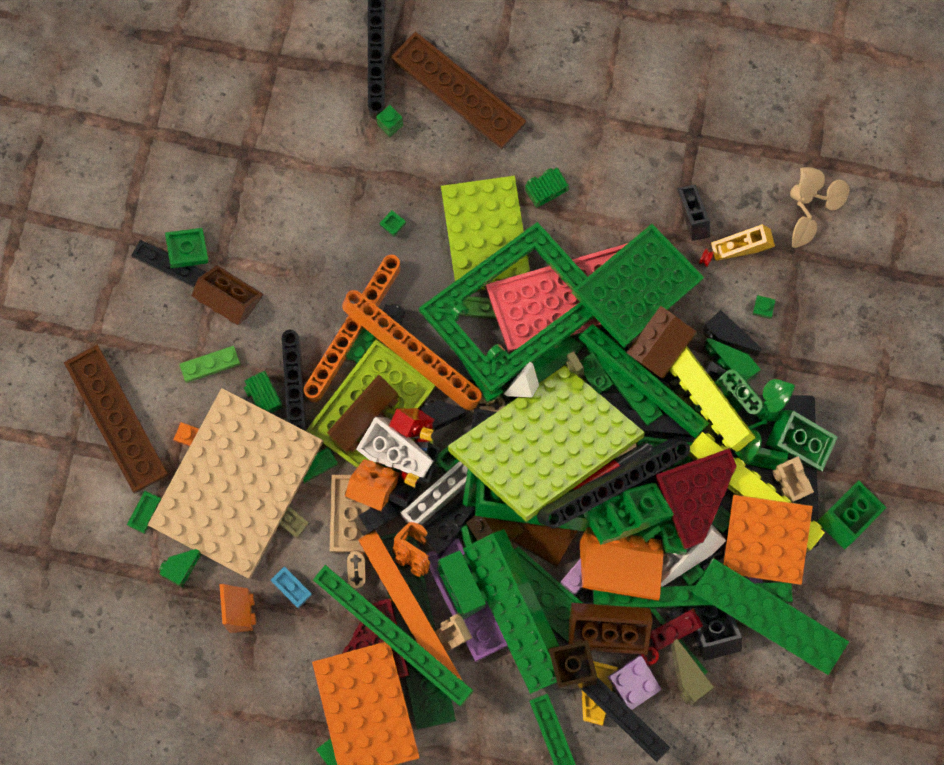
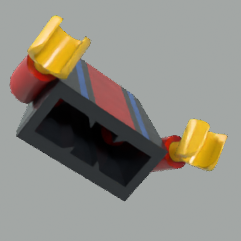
[397,427,440,488]

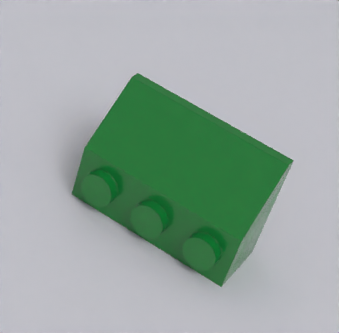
[437,550,487,620]

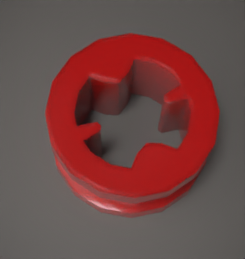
[699,248,715,267]
[641,647,659,666]

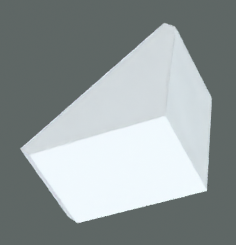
[504,362,539,397]

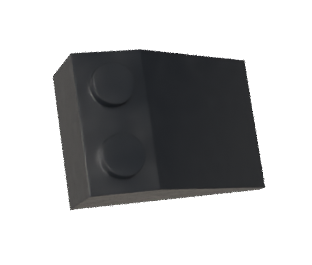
[687,606,742,661]

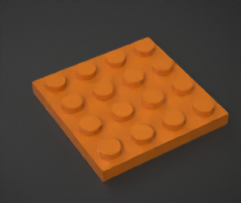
[724,494,813,585]

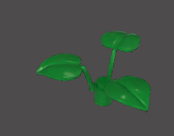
[726,379,795,464]

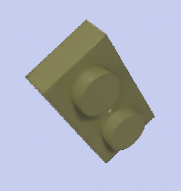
[566,351,585,378]
[280,507,310,539]

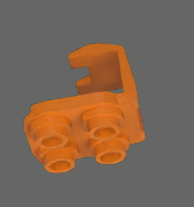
[392,522,430,577]

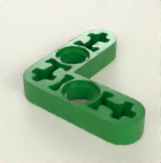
[695,370,766,416]

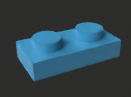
[270,566,312,608]

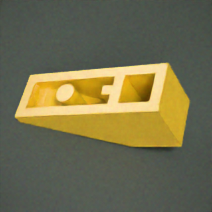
[711,224,775,261]

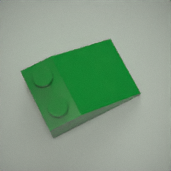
[766,410,838,472]
[817,480,887,550]

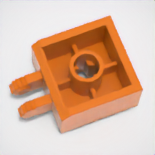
[345,459,400,511]

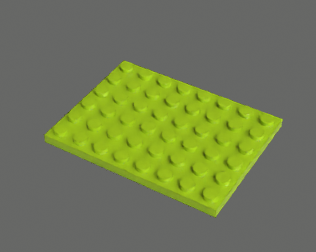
[448,366,644,522]

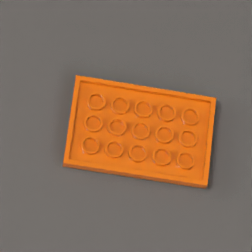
[312,642,420,765]

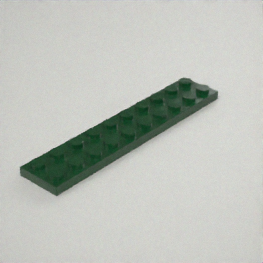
[379,532,456,730]

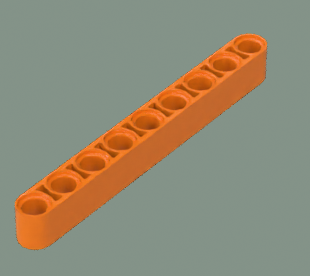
[304,255,401,403]
[342,290,482,411]
[358,530,462,680]

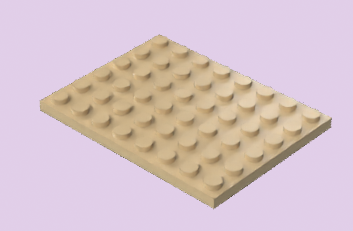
[148,388,323,579]

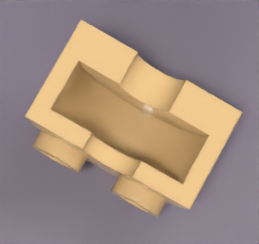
[773,457,814,502]
[434,613,472,652]

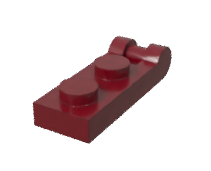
[650,609,703,651]

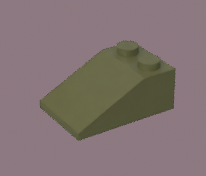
[671,639,714,706]

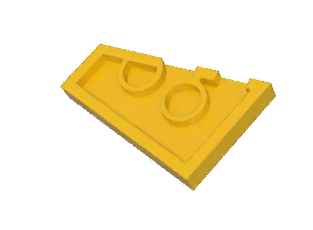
[582,661,618,726]

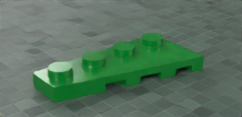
[533,337,585,384]

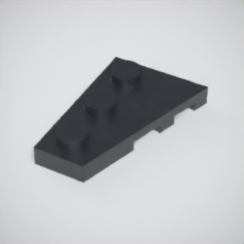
[422,495,476,558]

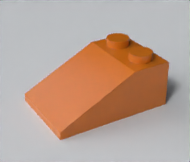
[219,584,256,633]

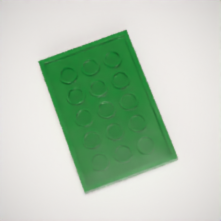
[571,224,704,348]

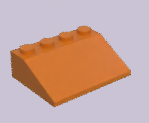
[580,527,663,601]

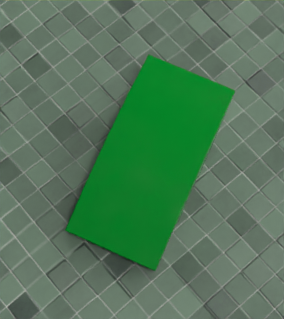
[583,482,674,545]

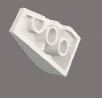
[356,417,433,477]
[661,524,726,587]

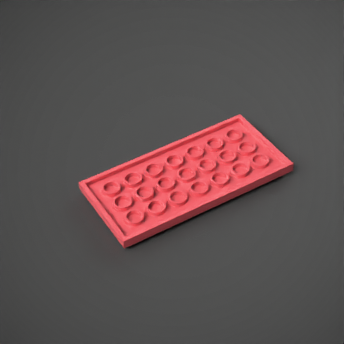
[485,243,628,354]

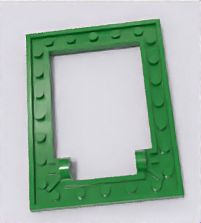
[419,222,594,394]

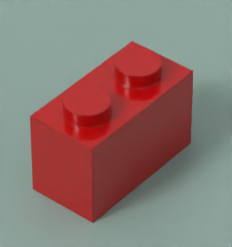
[389,408,435,437]

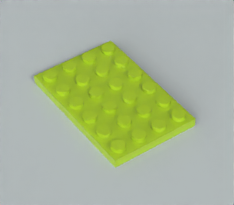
[441,176,530,291]
[306,340,436,468]

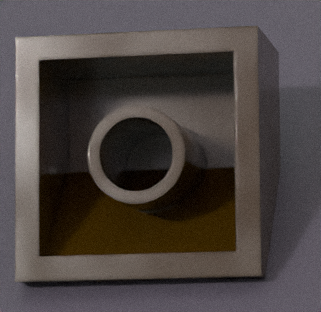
[466,516,525,542]
[549,640,598,689]

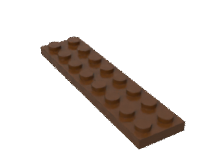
[391,31,526,150]
[63,344,168,494]

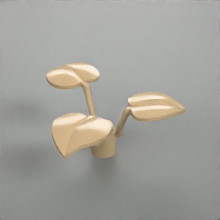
[790,167,850,248]

